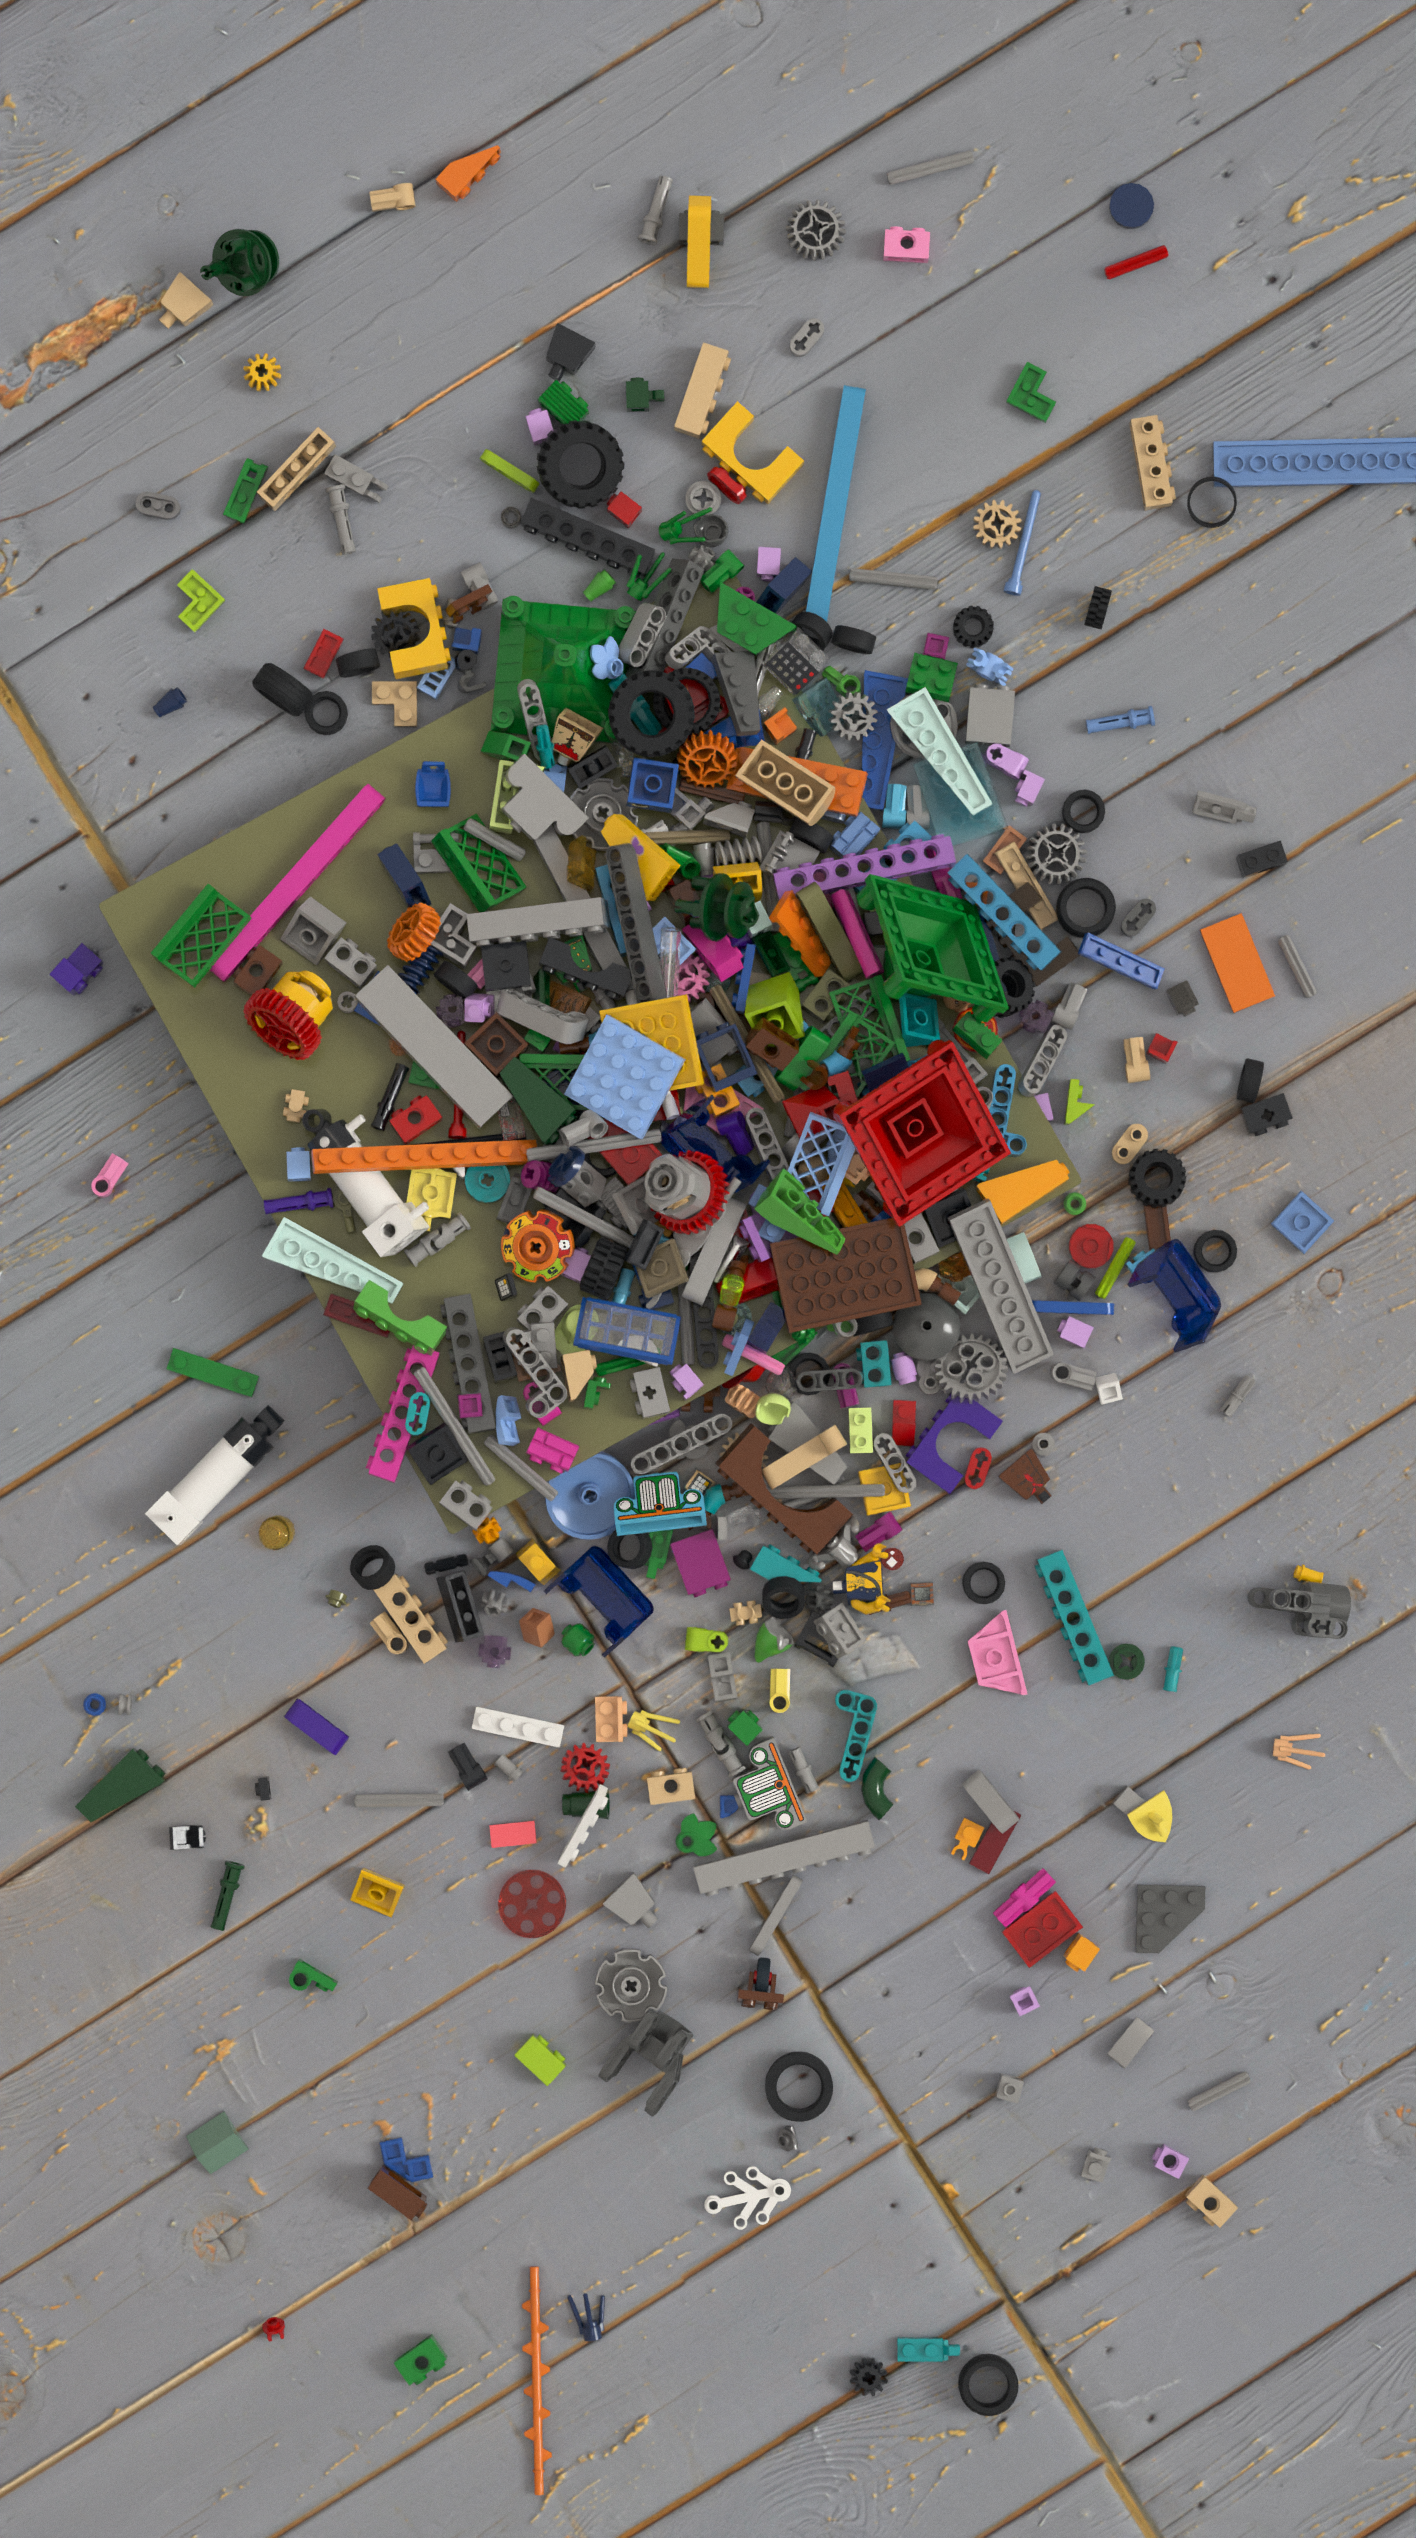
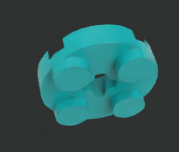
[465,1165,510,1203]

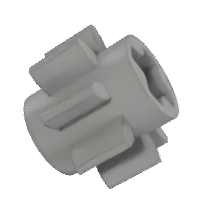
[687,545,716,571]
[480,1588,509,1616]

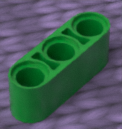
[774,1025,831,1092]

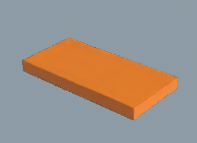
[1199,913,1275,1013]

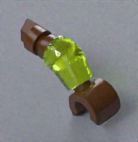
[712,1255,749,1331]

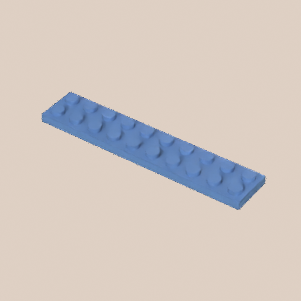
[1213,437,1416,488]

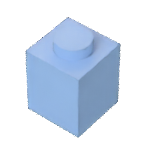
[286,1147,311,1182]

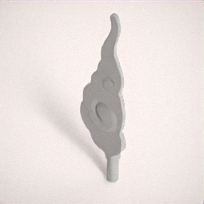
[646,1177,741,1309]

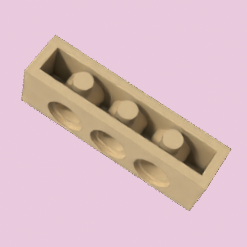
[257,427,336,511]
[374,1574,448,1664]

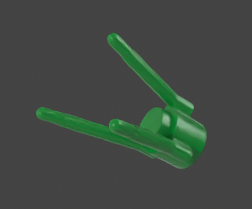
[659,507,712,545]
[626,552,672,601]

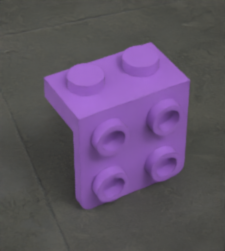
[739,1213,797,1262]

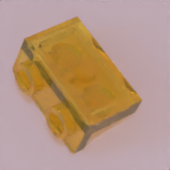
[567,835,596,891]

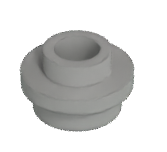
[1032,1433,1055,1455]

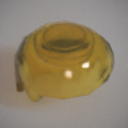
[258,1515,295,1550]

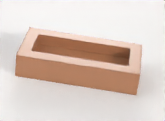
[983,825,1027,875]

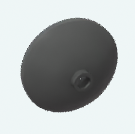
[893,1293,960,1360]

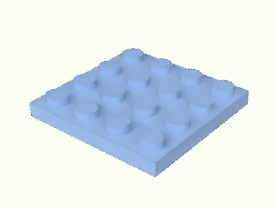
[564,1015,686,1139]

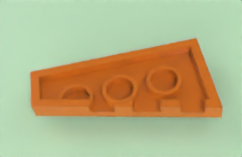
[769,890,831,977]

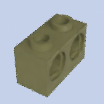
[801,969,851,1024]

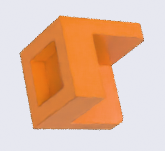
[763,707,797,745]

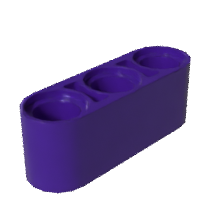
[284,1698,349,1755]

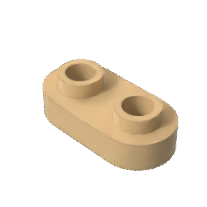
[1111,1124,1148,1164]

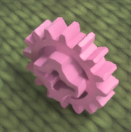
[662,954,710,1003]

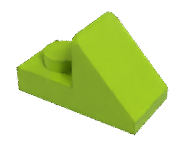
[1064,1079,1095,1125]

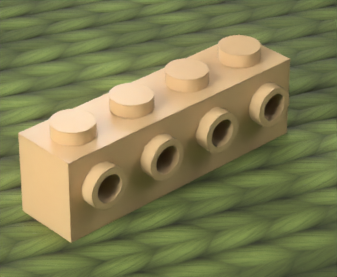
[674,342,731,439]
[1129,415,1176,511]

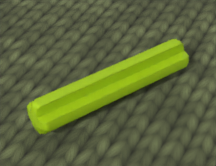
[1095,1237,1136,1299]

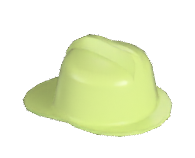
[555,1305,599,1354]

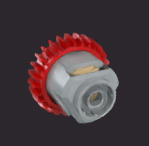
[644,1150,730,1235]

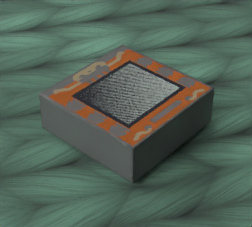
[910,1582,934,1606]

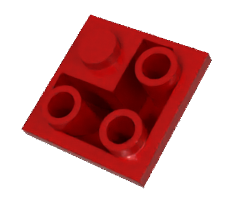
[782,1086,840,1139]

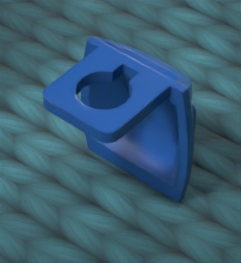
[415,761,451,807]

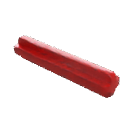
[1104,245,1168,279]

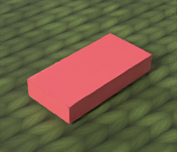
[489,1820,537,1848]

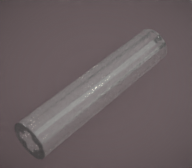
[659,927,682,998]

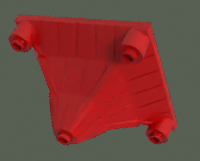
[833,1040,1011,1227]

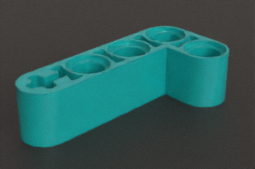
[835,1689,877,1782]

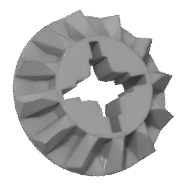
[685,481,721,516]

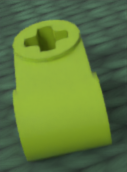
[685,1627,729,1652]

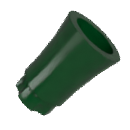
[562,1789,610,1820]

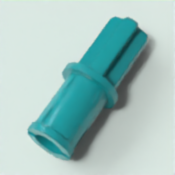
[536,724,555,769]
[1163,1646,1183,1692]

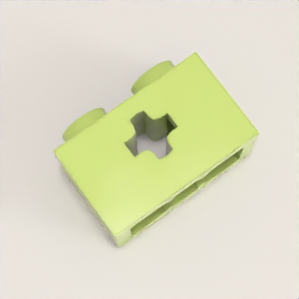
[848,1407,873,1453]

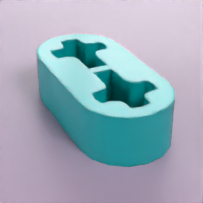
[405,1392,430,1436]

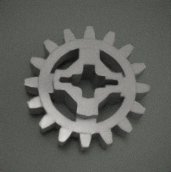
[828,691,878,740]

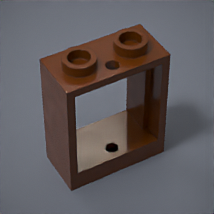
[367,2165,427,2221]

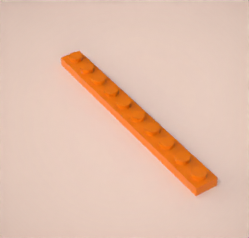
[311,1139,537,1174]

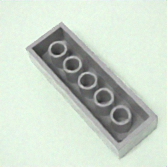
[466,897,611,947]

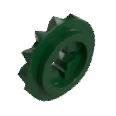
[1109,1644,1145,1680]

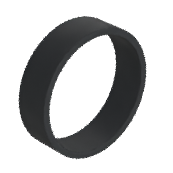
[1187,477,1237,528]

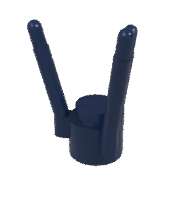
[567,2293,605,2341]

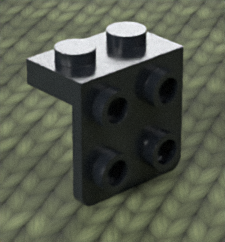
[544,1187,607,1249]

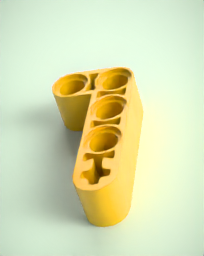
[687,195,711,288]

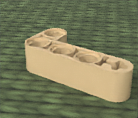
[762,1425,847,1490]

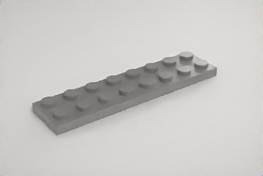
[948,1198,1054,1374]

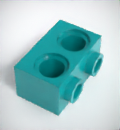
[856,1340,891,1388]

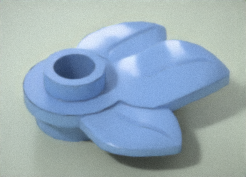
[590,636,623,679]

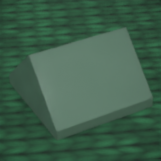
[186,2111,249,2174]

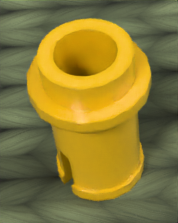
[1293,1564,1324,1583]

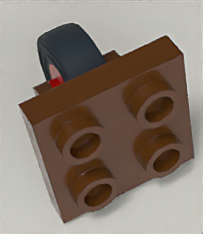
[737,1957,784,2010]

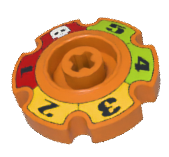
[501,1209,575,1283]

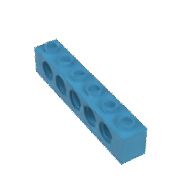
[947,854,1061,970]

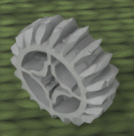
[786,199,846,261]
[1026,824,1087,885]

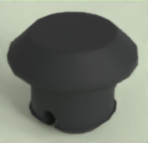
[733,1550,753,1569]

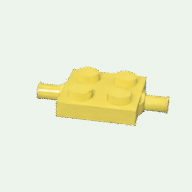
[406,1168,457,1232]

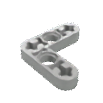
[665,626,732,669]

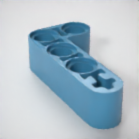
[989,1064,1027,1157]

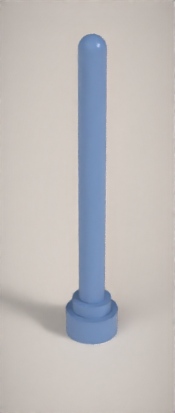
[1003,490,1041,596]

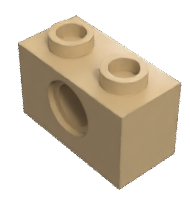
[647,1768,695,1805]
[1185,2175,1238,2228]

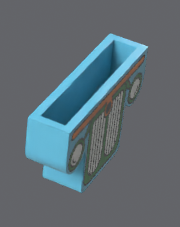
[614,1472,707,1536]

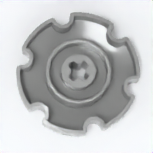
[570,778,638,851]
[595,1949,667,2022]

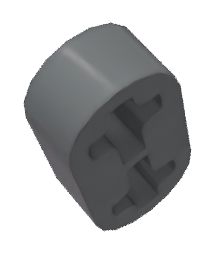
[1121,899,1156,937]

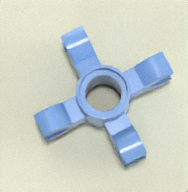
[966,648,1013,686]

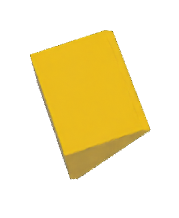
[350,1868,405,1918]

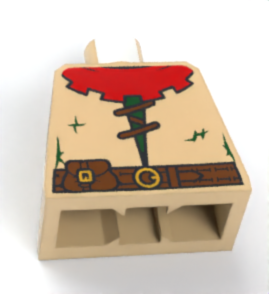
[552,708,603,766]

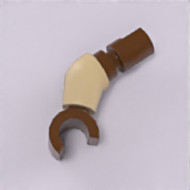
[915,1268,961,1305]

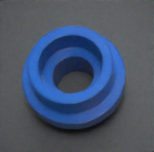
[83,1693,106,1716]

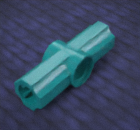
[608,673,662,735]

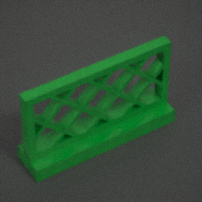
[431,813,527,913]
[151,884,252,988]
[828,975,911,1078]
[799,1011,895,1098]
[520,1054,589,1110]

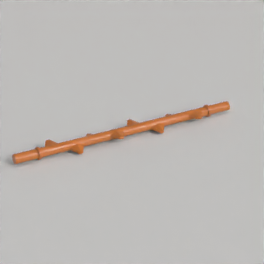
[522,2266,552,2495]

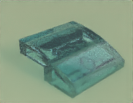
[792,677,852,737]

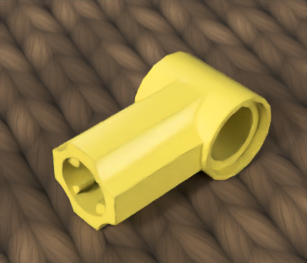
[769,1669,790,1713]

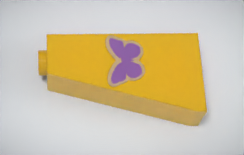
[601,814,681,901]

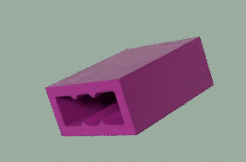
[670,1529,731,1598]

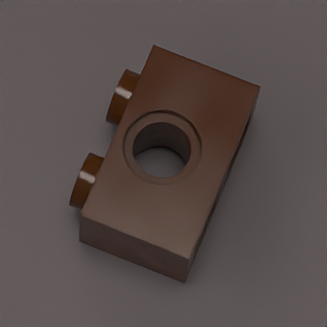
[233,945,283,997]
[746,1017,799,1071]

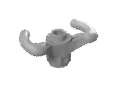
[808,1516,859,1570]

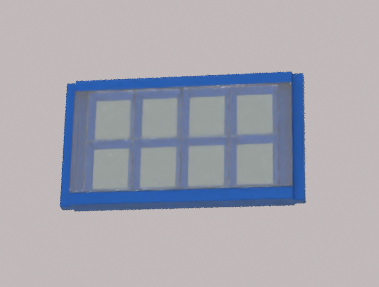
[573,1297,681,1365]

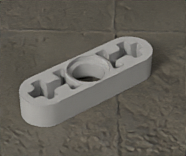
[873,1433,916,1493]

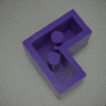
[49,943,104,996]

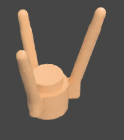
[1272,1734,1325,1770]

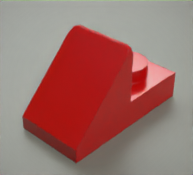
[892,1400,916,1446]

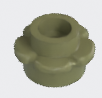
[325,1589,347,1608]

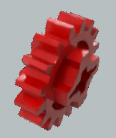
[560,1743,610,1793]

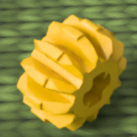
[243,353,281,392]

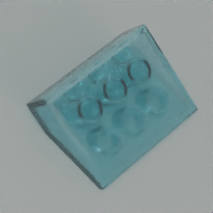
[913,742,1009,846]

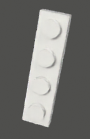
[471,1706,565,1748]
[558,1784,609,1868]

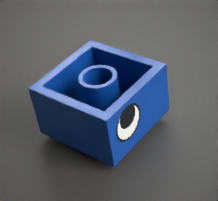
[626,758,679,813]

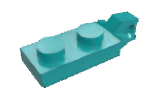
[897,2337,960,2362]

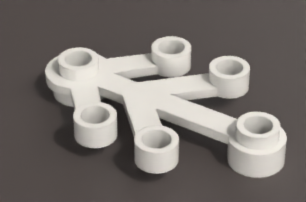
[704,2166,791,2230]

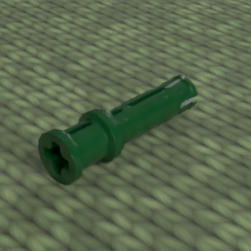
[210,1860,245,1931]

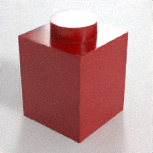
[607,491,642,529]

